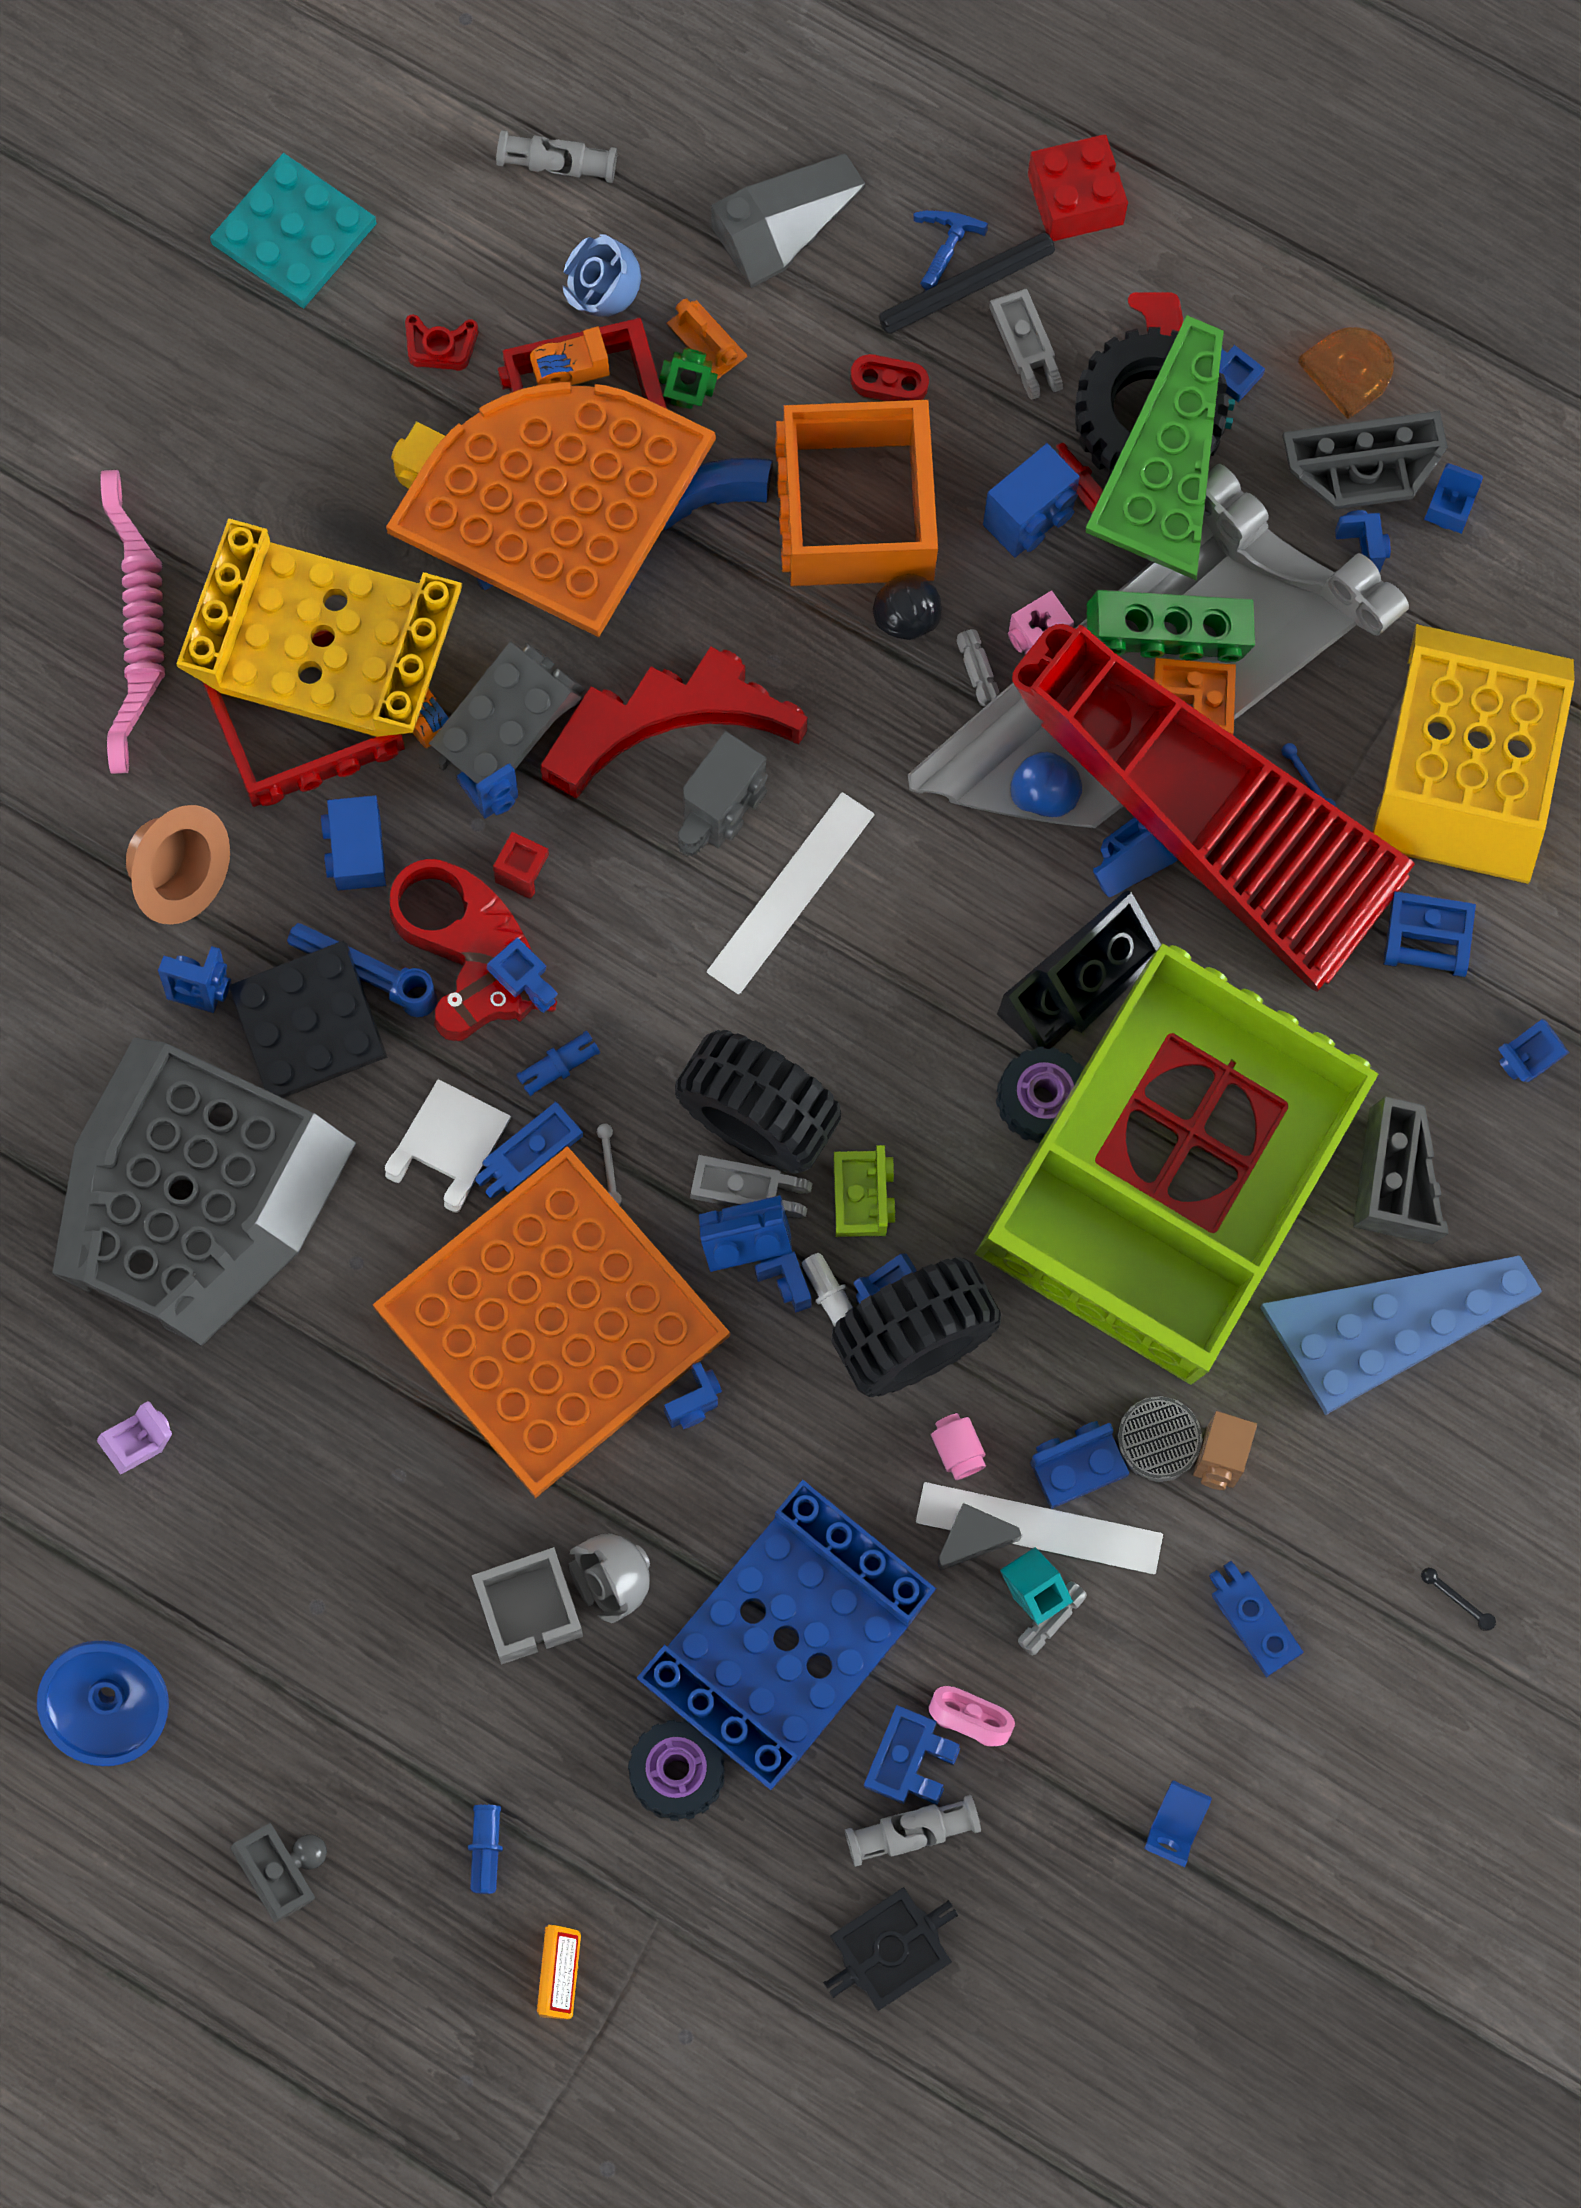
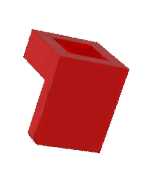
[493,832,549,899]

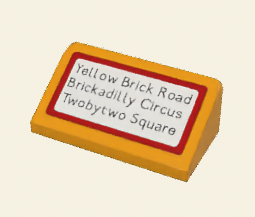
[537,1925,581,2020]

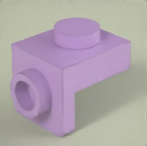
[97,1401,172,1474]

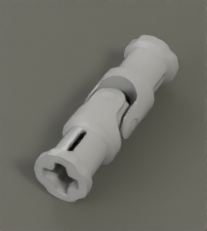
[496,130,617,183]
[845,1795,981,1867]

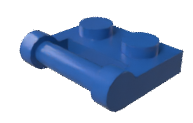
[1383,891,1476,978]

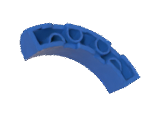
[626,458,773,594]

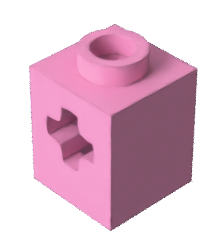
[1008,590,1074,654]

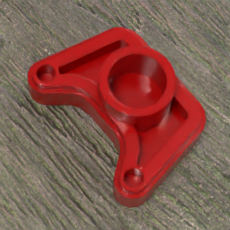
[1128,292,1184,336]
[405,314,479,371]

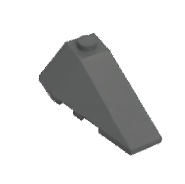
[711,153,865,288]

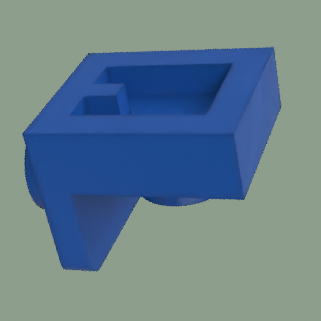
[755,1251,811,1313]

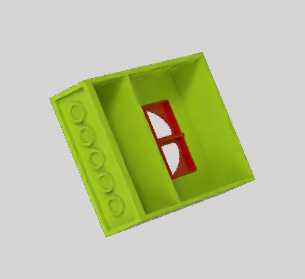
[975,943,1379,1385]

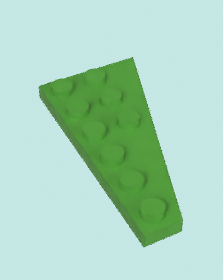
[1086,315,1224,580]

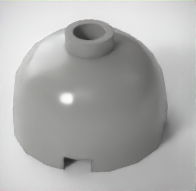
[569,1534,650,1623]

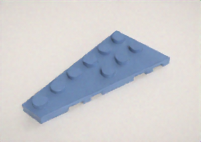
[1260,1256,1542,1415]

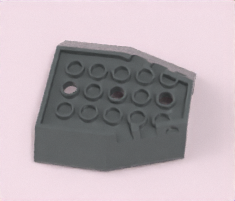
[52,1038,356,1346]

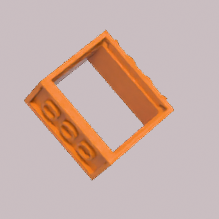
[775,400,938,586]

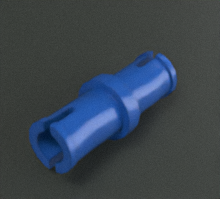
[516,1030,600,1097]

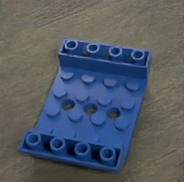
[637,1479,936,1791]

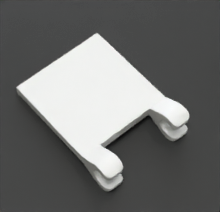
[385,1079,511,1213]

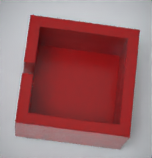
[1028,134,1128,241]

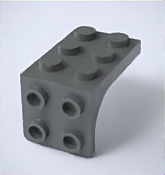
[429,641,585,784]

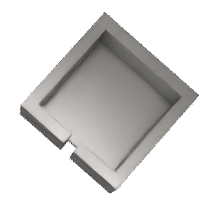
[472,1547,583,1665]

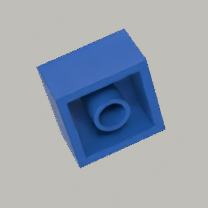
[983,443,1080,558]

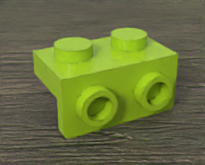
[833,1145,895,1237]

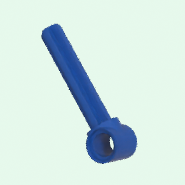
[287,923,437,1017]

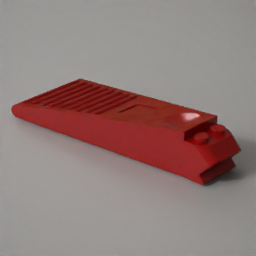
[1012,624,1415,992]

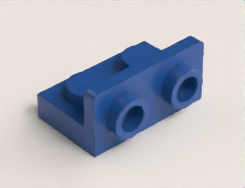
[158,946,231,1013]
[1030,1421,1129,1509]

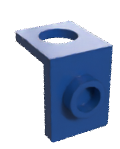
[1144,1781,1212,1867]

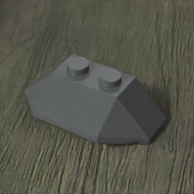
[1282,411,1448,510]

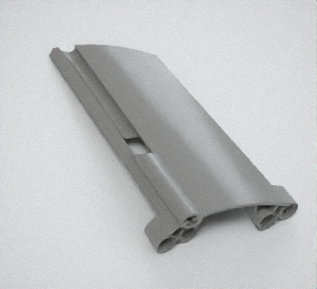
[908,464,1409,828]

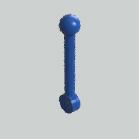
[1281,743,1336,807]

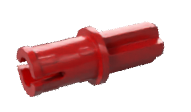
[1056,443,1103,513]

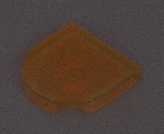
[1298,327,1394,419]

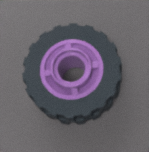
[996,1047,1084,1143]
[628,1720,725,1821]

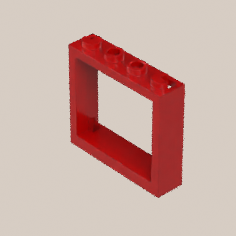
[498,318,667,409]
[202,631,405,807]

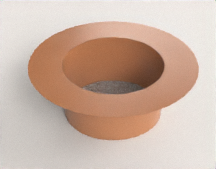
[126,805,230,924]

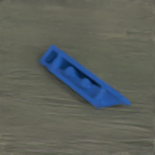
[1093,817,1178,897]

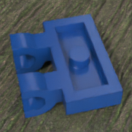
[863,1705,960,1806]

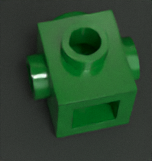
[659,348,718,409]

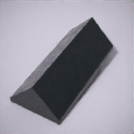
[997,890,1161,1050]

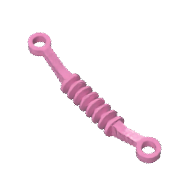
[101,470,165,774]

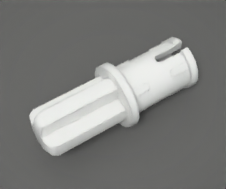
[802,1253,853,1327]

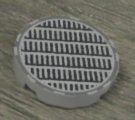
[1117,1396,1203,1482]

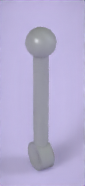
[596,1123,622,1206]

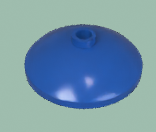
[37,1641,169,1766]

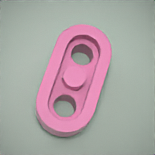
[928,1686,1015,1746]

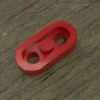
[850,354,929,401]

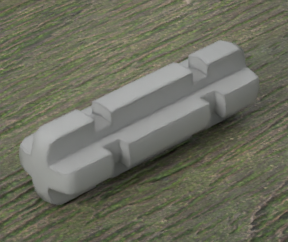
[957,629,1000,707]
[1018,1581,1087,1655]

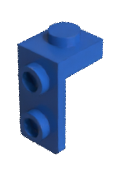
[457,763,518,819]

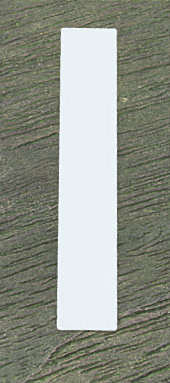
[707,792,874,994]
[916,1482,1163,1574]

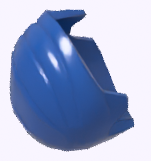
[1010,752,1082,817]

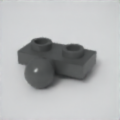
[230,1823,327,1923]

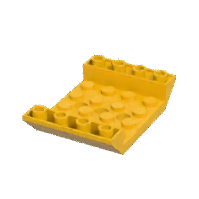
[176,518,462,737]
[1372,624,1575,884]

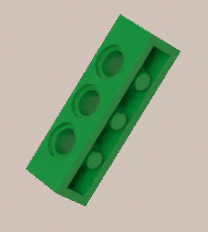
[1086,590,1255,663]

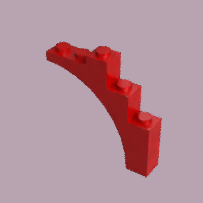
[541,646,808,799]

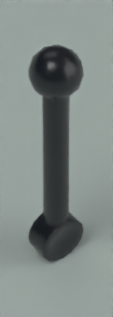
[1421,1567,1496,1631]

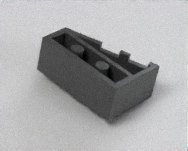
[1353,1096,1449,1244]

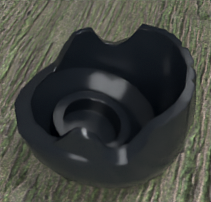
[872,574,942,640]

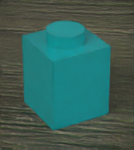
[1000,1547,1073,1625]

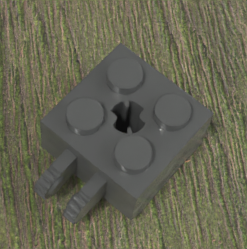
[678,731,768,857]

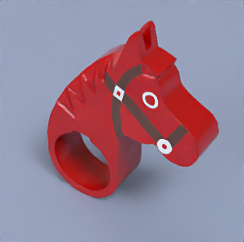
[390,859,557,1041]

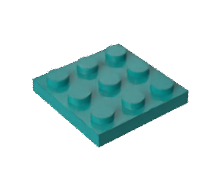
[210,153,377,309]

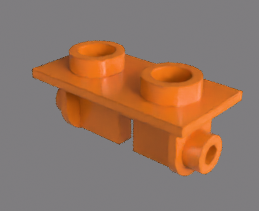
[666,298,747,380]

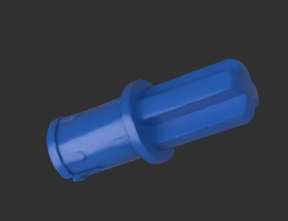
[468,1805,503,1894]

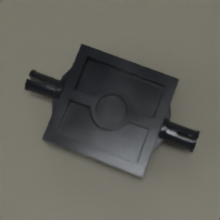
[823,1887,958,2011]

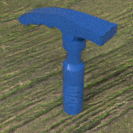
[914,211,988,290]

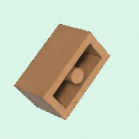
[1193,1411,1257,1490]

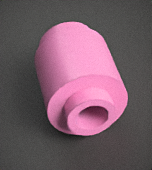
[931,1413,986,1480]

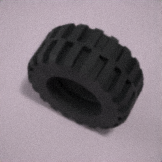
[1075,327,1229,477]
[675,1030,841,1174]
[831,1257,1001,1397]

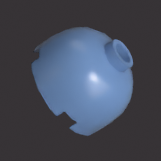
[563,234,641,317]

